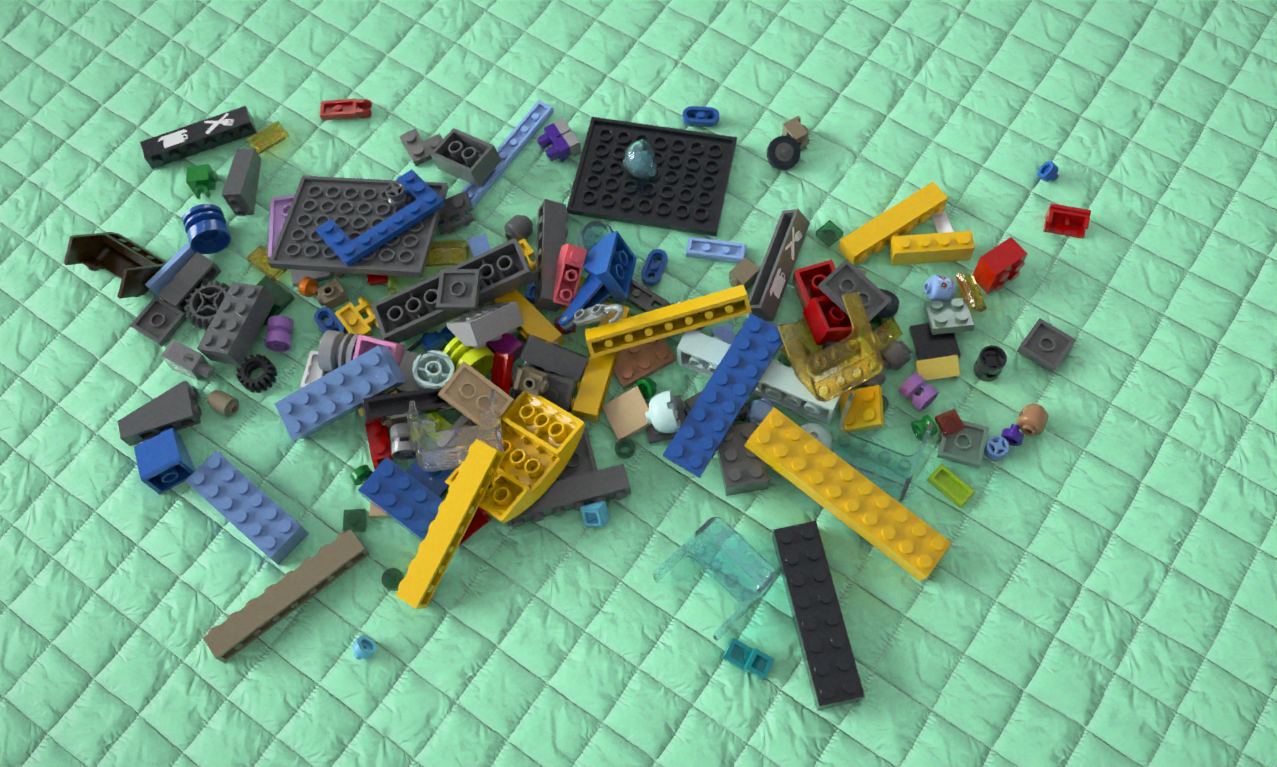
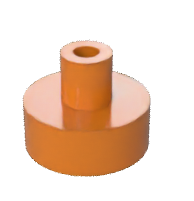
[299,276,319,297]

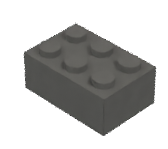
[430,128,502,187]
[717,422,769,496]

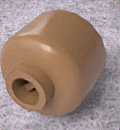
[1017,404,1049,436]

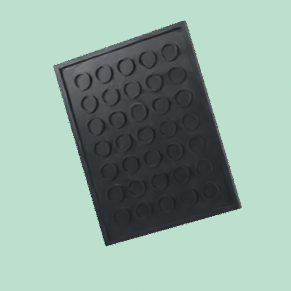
[566,117,737,236]

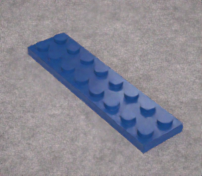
[663,313,787,478]

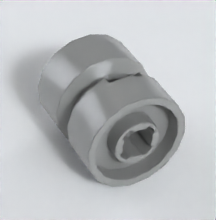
[390,423,419,460]

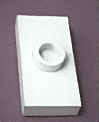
[300,351,327,388]

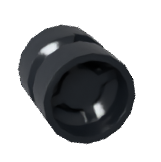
[973,345,1007,382]

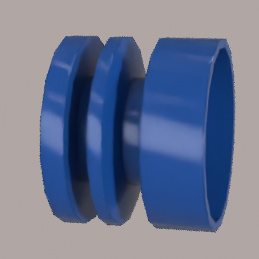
[182,204,231,254]

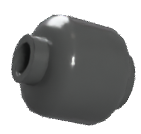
[504,215,533,241]
[880,340,912,371]

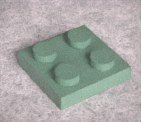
[924,298,974,335]
[937,416,989,469]

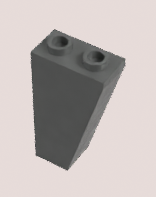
[222,148,261,216]
[118,381,202,446]

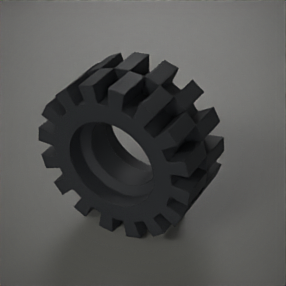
[236,354,277,393]

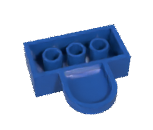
[358,450,456,541]

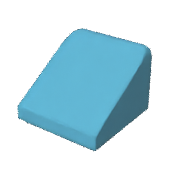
[580,501,610,527]

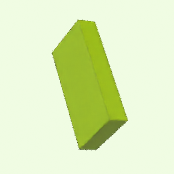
[927,464,975,509]

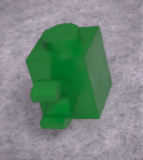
[186,164,218,199]

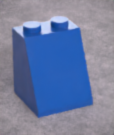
[134,428,196,494]

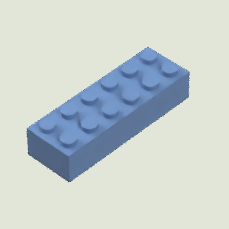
[274,345,407,440]
[185,450,309,565]

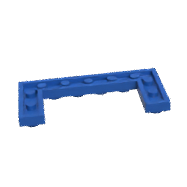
[315,169,445,267]

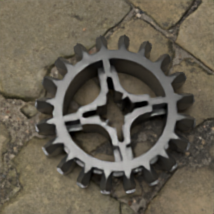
[184,280,230,331]

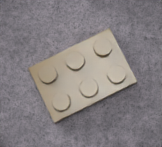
[438,361,514,433]

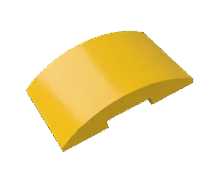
[445,391,586,523]

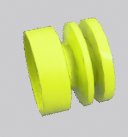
[443,337,494,377]

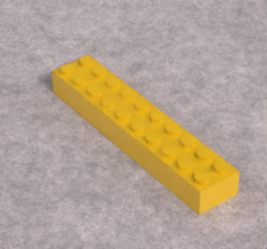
[744,407,952,582]

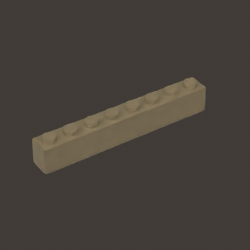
[203,529,370,663]

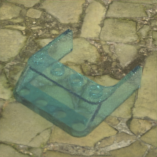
[829,392,933,502]
[653,517,775,642]

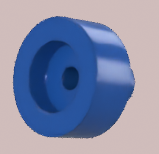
[1038,161,1059,182]

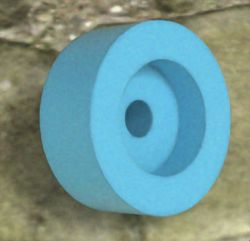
[353,636,377,660]

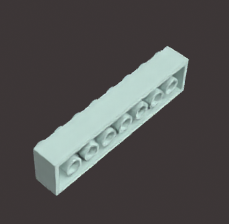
[677,329,843,426]

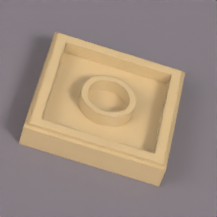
[602,386,652,442]

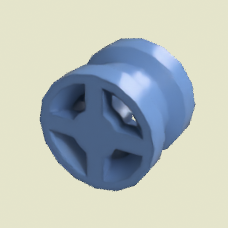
[984,436,1009,462]

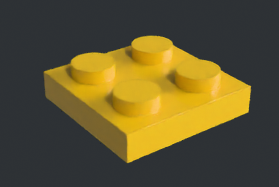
[840,385,884,434]

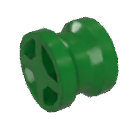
[911,415,937,441]

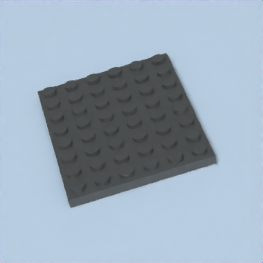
[269,176,448,277]

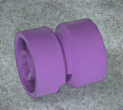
[265,316,294,352]
[898,372,939,412]

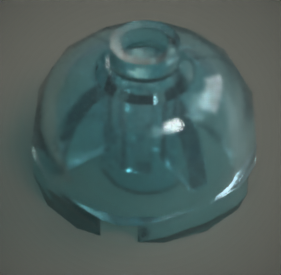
[623,139,657,178]
[576,220,614,254]

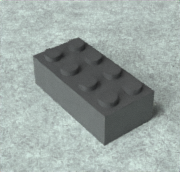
[197,282,276,366]

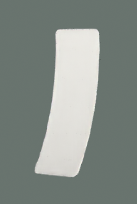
[932,210,954,233]

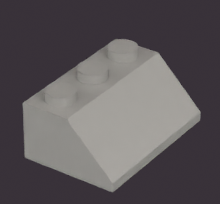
[446,301,524,349]

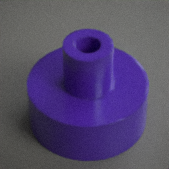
[1001,424,1024,446]

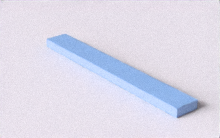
[461,100,554,215]

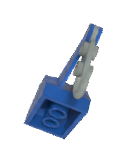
[558,231,637,331]

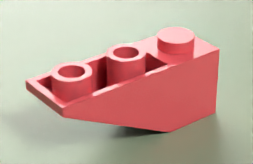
[553,244,587,306]

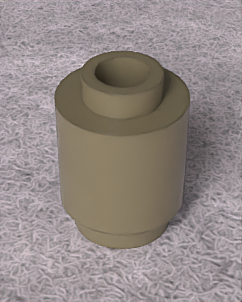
[207,390,239,417]

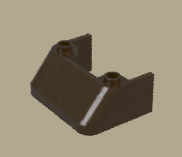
[64,232,167,299]

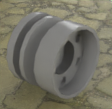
[318,330,361,372]

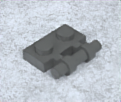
[438,191,476,235]

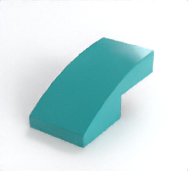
[721,638,775,680]

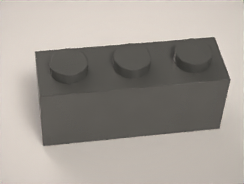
[159,252,221,313]
[520,333,588,382]

